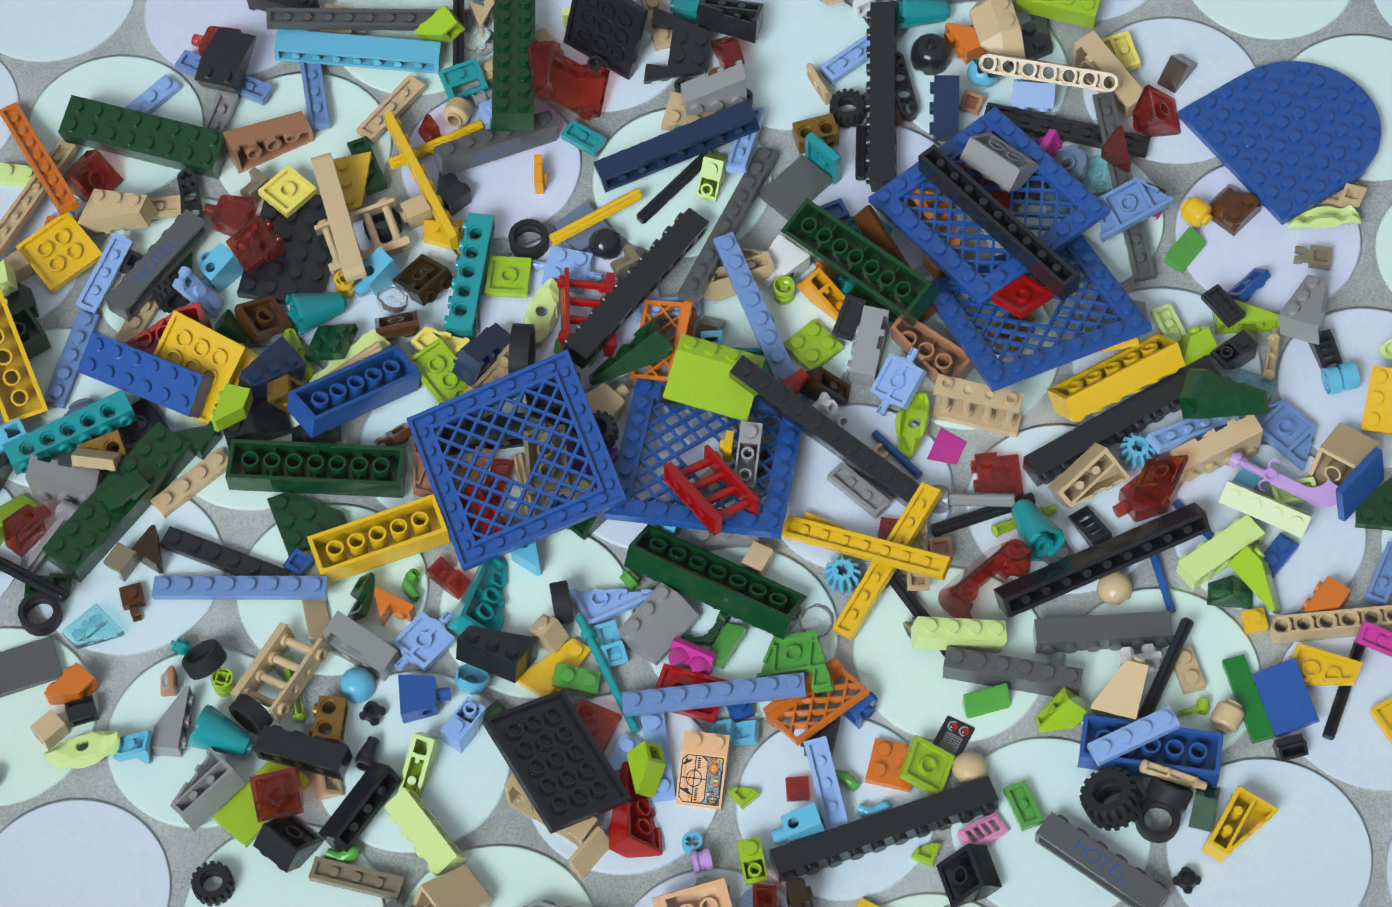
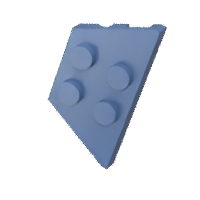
[1100,176,1175,242]
[1238,400,1317,471]

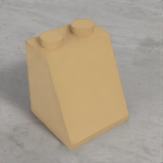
[1307,422,1379,487]
[1091,656,1150,720]
[411,864,492,907]

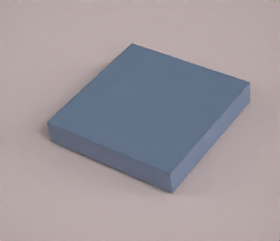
[553,202,610,252]

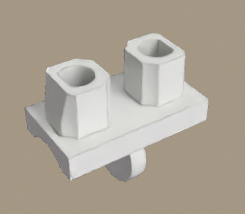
[812,392,850,429]
[1118,643,1162,674]

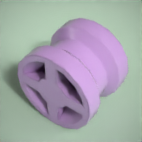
[690,848,713,874]

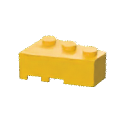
[1201,785,1280,863]

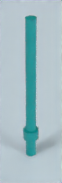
[575,614,640,734]

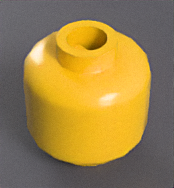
[1180,196,1213,228]

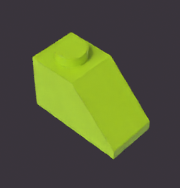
[1179,324,1218,369]
[1034,687,1089,733]

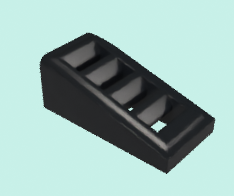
[1308,329,1343,370]
[1068,506,1112,547]

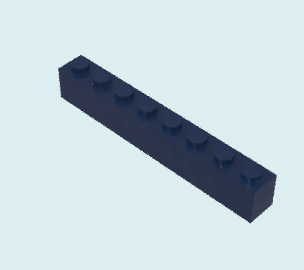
[593,100,760,193]

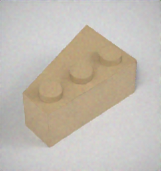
[78,189,157,237]
[1048,442,1131,508]

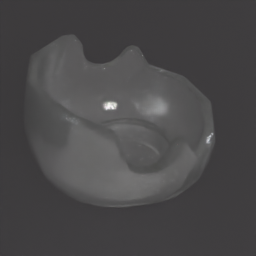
[465,27,493,58]
[376,286,408,316]
[798,603,835,639]

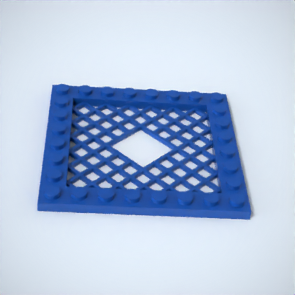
[868,107,1110,308]
[930,235,1152,392]
[406,349,628,572]
[604,379,808,539]

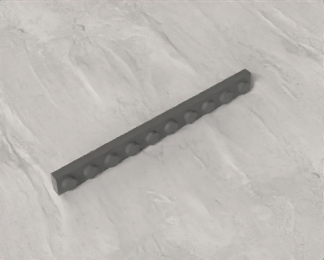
[266,8,472,31]
[1092,91,1156,282]
[678,147,779,303]

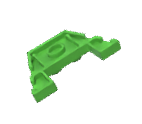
[756,630,834,693]

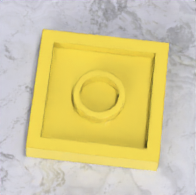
[258,165,318,219]

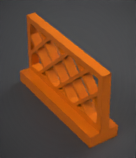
[629,300,697,382]
[763,657,870,746]

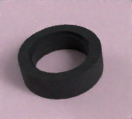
[508,323,536,375]

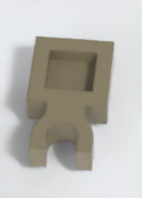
[1293,245,1332,271]

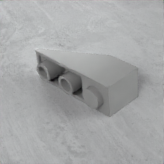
[734,421,764,488]
[151,685,196,757]

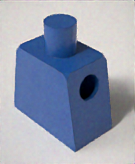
[398,674,451,723]

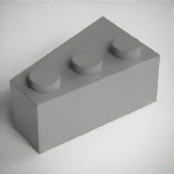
[681,60,747,116]
[1278,274,1329,345]
[323,610,400,681]

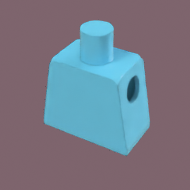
[198,243,244,292]
[352,247,400,297]
[771,802,826,844]

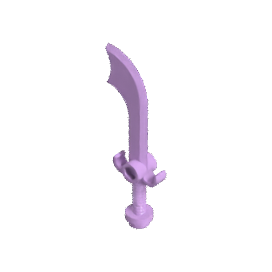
[1228,452,1338,507]

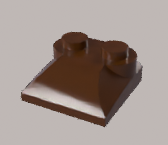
[1208,184,1262,236]
[234,295,293,345]
[375,310,420,341]

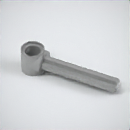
[932,485,1016,514]
[23,499,79,573]

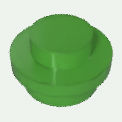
[619,570,639,590]

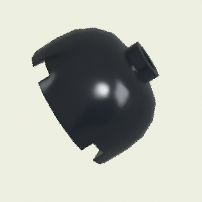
[910,33,951,75]

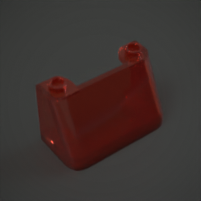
[527,41,610,120]
[938,539,1032,619]

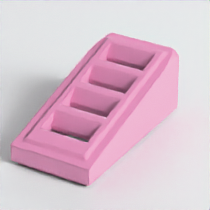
[957,812,1009,846]

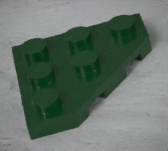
[1355,477,1392,531]
[267,491,348,556]

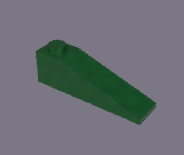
[589,317,673,386]
[1179,369,1270,419]

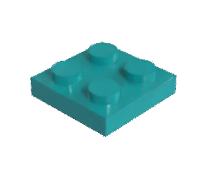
[805,132,841,185]

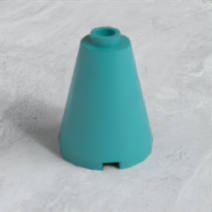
[895,0,951,30]
[285,292,348,336]
[1012,499,1065,561]
[188,704,255,757]

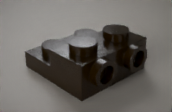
[392,254,453,306]
[786,877,813,907]

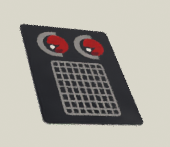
[932,716,975,759]

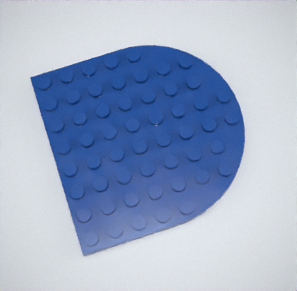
[1177,61,1381,225]

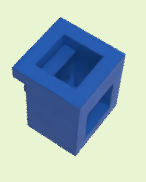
[843,690,878,729]

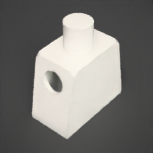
[763,234,810,286]

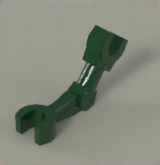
[681,611,731,646]

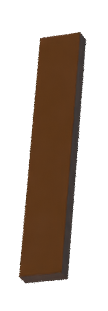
[853,205,938,323]

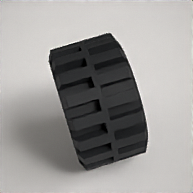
[1079,766,1144,831]

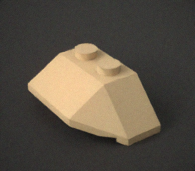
[969,0,1025,62]
[702,248,775,302]

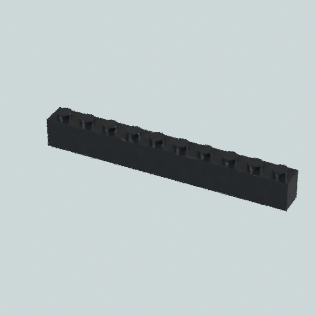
[866,1,897,192]
[918,144,1080,301]
[563,208,709,369]
[729,355,920,507]
[1023,356,1221,487]
[993,502,1211,618]
[769,776,999,883]

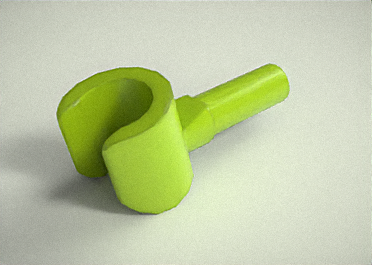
[1177,698,1209,716]

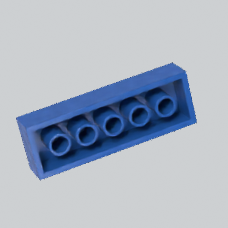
[77,331,214,418]
[287,345,421,438]
[1077,714,1224,787]

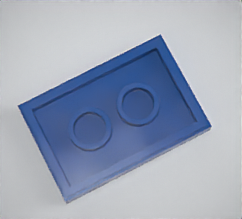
[1335,447,1384,522]
[1252,658,1320,738]

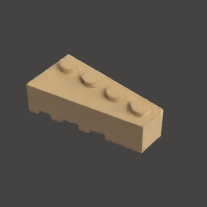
[1072,30,1147,119]
[1168,415,1263,483]
[504,773,599,847]

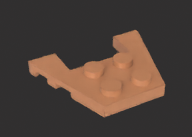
[412,438,493,501]

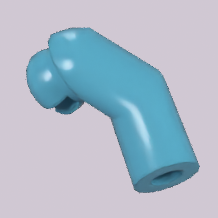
[857,800,892,817]

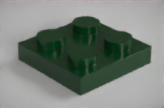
[304,323,358,362]

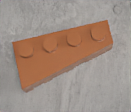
[223,111,314,174]
[891,317,974,384]

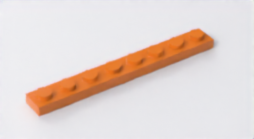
[0,102,79,216]

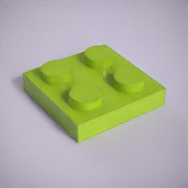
[485,256,532,298]
[783,319,843,371]
[898,735,955,795]

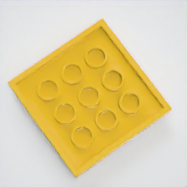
[153,310,248,425]

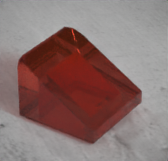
[418,113,441,143]

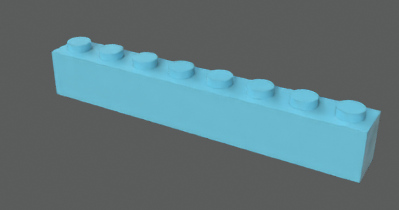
[274,29,441,74]

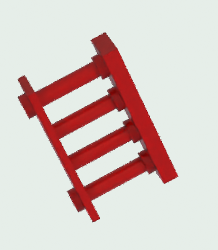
[557,267,617,357]
[663,445,760,536]

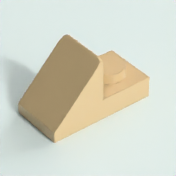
[469,0,494,36]

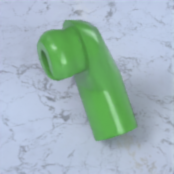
[402,568,421,603]
[835,769,861,792]
[325,844,361,864]

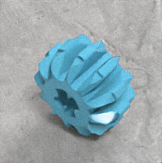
[1118,432,1156,470]
[823,555,862,594]

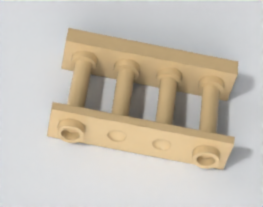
[314,197,412,277]
[931,374,1024,438]
[230,622,330,723]

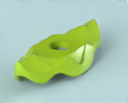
[895,391,930,459]

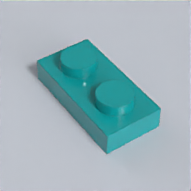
[560,120,607,157]

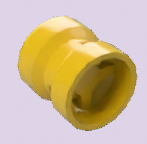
[334,270,357,298]

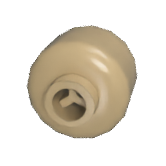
[443,97,473,128]
[1210,698,1245,735]

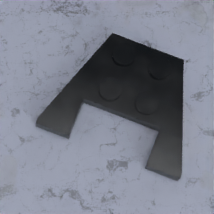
[644,7,712,84]
[970,14,1053,66]

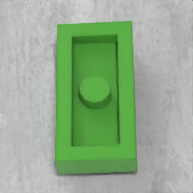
[552,663,601,696]
[1003,780,1044,832]

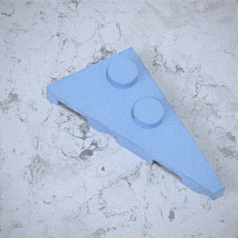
[570,589,653,628]

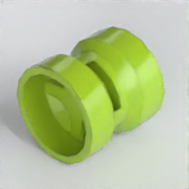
[773,276,795,305]
[211,667,236,697]

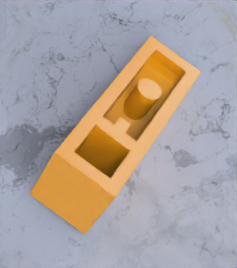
[796,267,845,321]

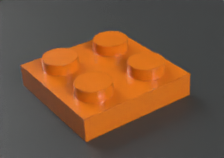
[865,738,912,792]

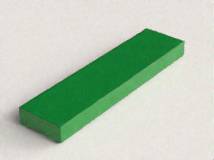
[1222,654,1275,744]

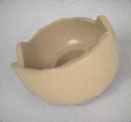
[1097,571,1133,605]
[952,751,988,785]

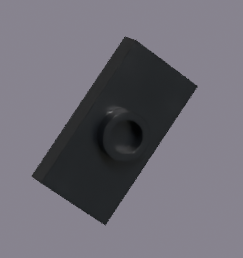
[1201,284,1246,328]
[831,294,867,342]

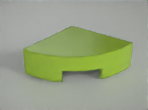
[727,786,760,810]
[911,842,941,867]

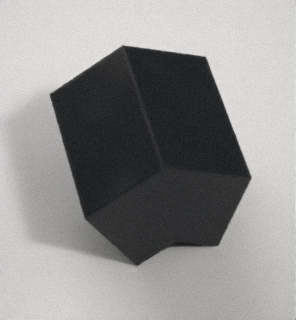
[65,695,99,727]
[1272,733,1309,762]

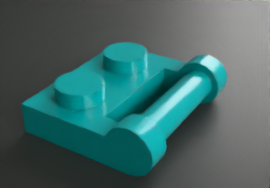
[438,57,489,101]

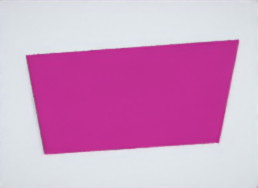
[927,428,966,465]

